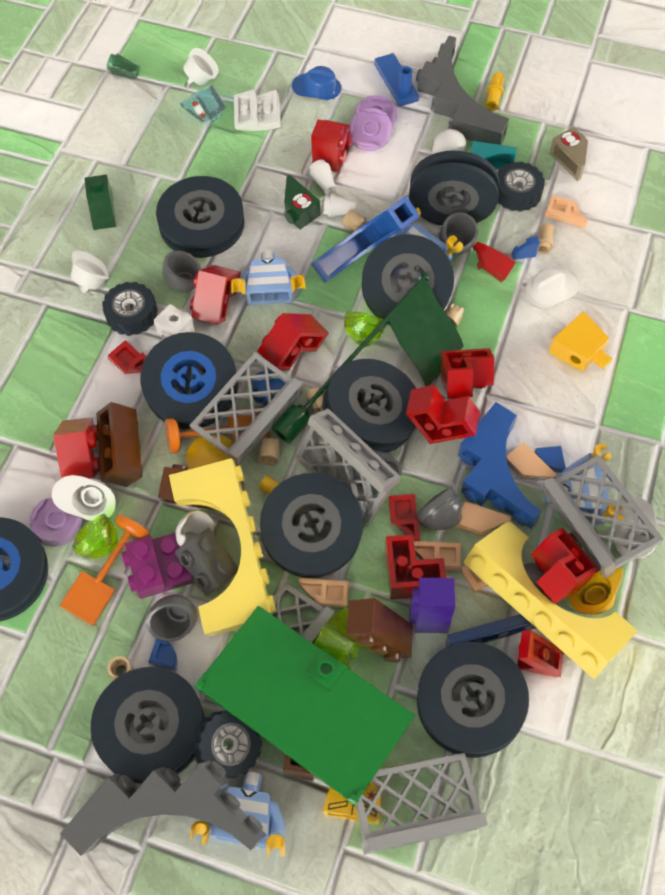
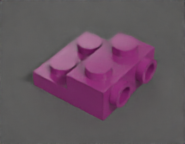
[121,533,193,599]

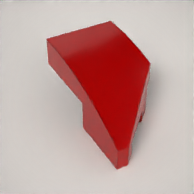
[473,242,516,283]
[108,340,146,374]
[388,494,420,541]

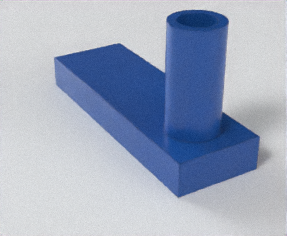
[374,53,419,107]

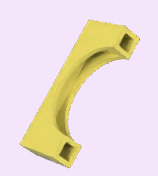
[169,458,276,637]
[463,520,638,679]

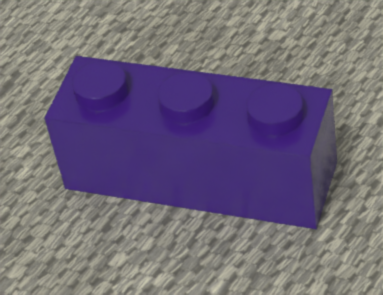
[409,578,456,633]

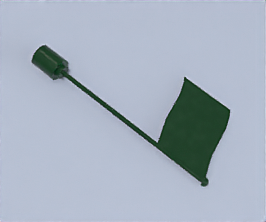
[271,273,464,444]

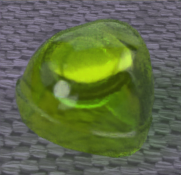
[343,311,387,347]
[72,513,118,559]

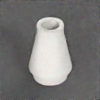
[309,160,336,195]
[322,194,356,217]

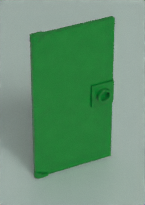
[194,606,415,806]

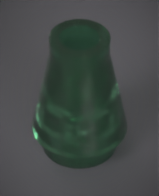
[107,53,140,78]

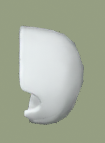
[432,129,467,154]
[175,510,216,547]

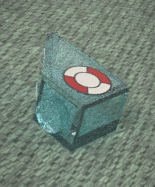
[180,85,226,122]

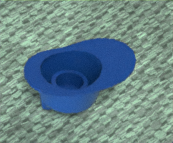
[292,66,341,100]

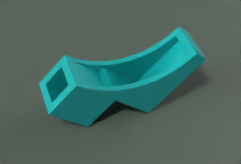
[442,141,517,190]

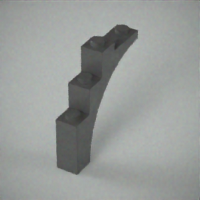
[416,36,509,145]
[60,760,267,856]

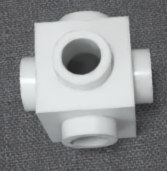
[154,304,195,340]

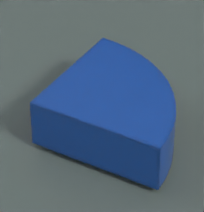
[511,236,539,260]
[534,446,566,473]
[148,638,178,672]

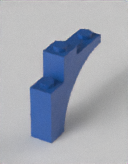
[311,196,420,283]
[458,402,541,529]

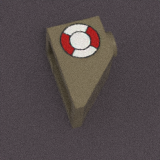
[549,127,588,181]

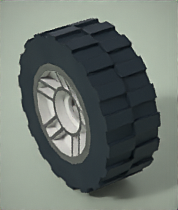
[498,161,545,212]
[102,282,158,336]
[192,710,262,779]

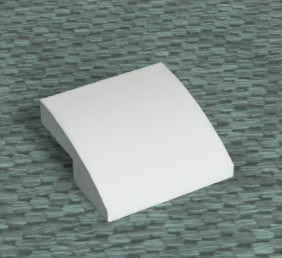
[234,89,281,131]

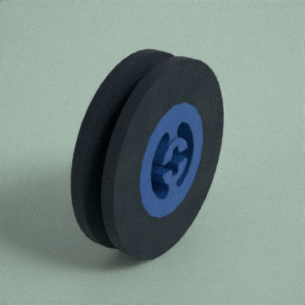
[140,332,238,429]
[0,517,48,621]

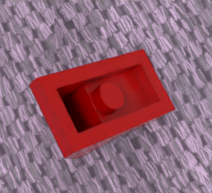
[517,630,564,677]

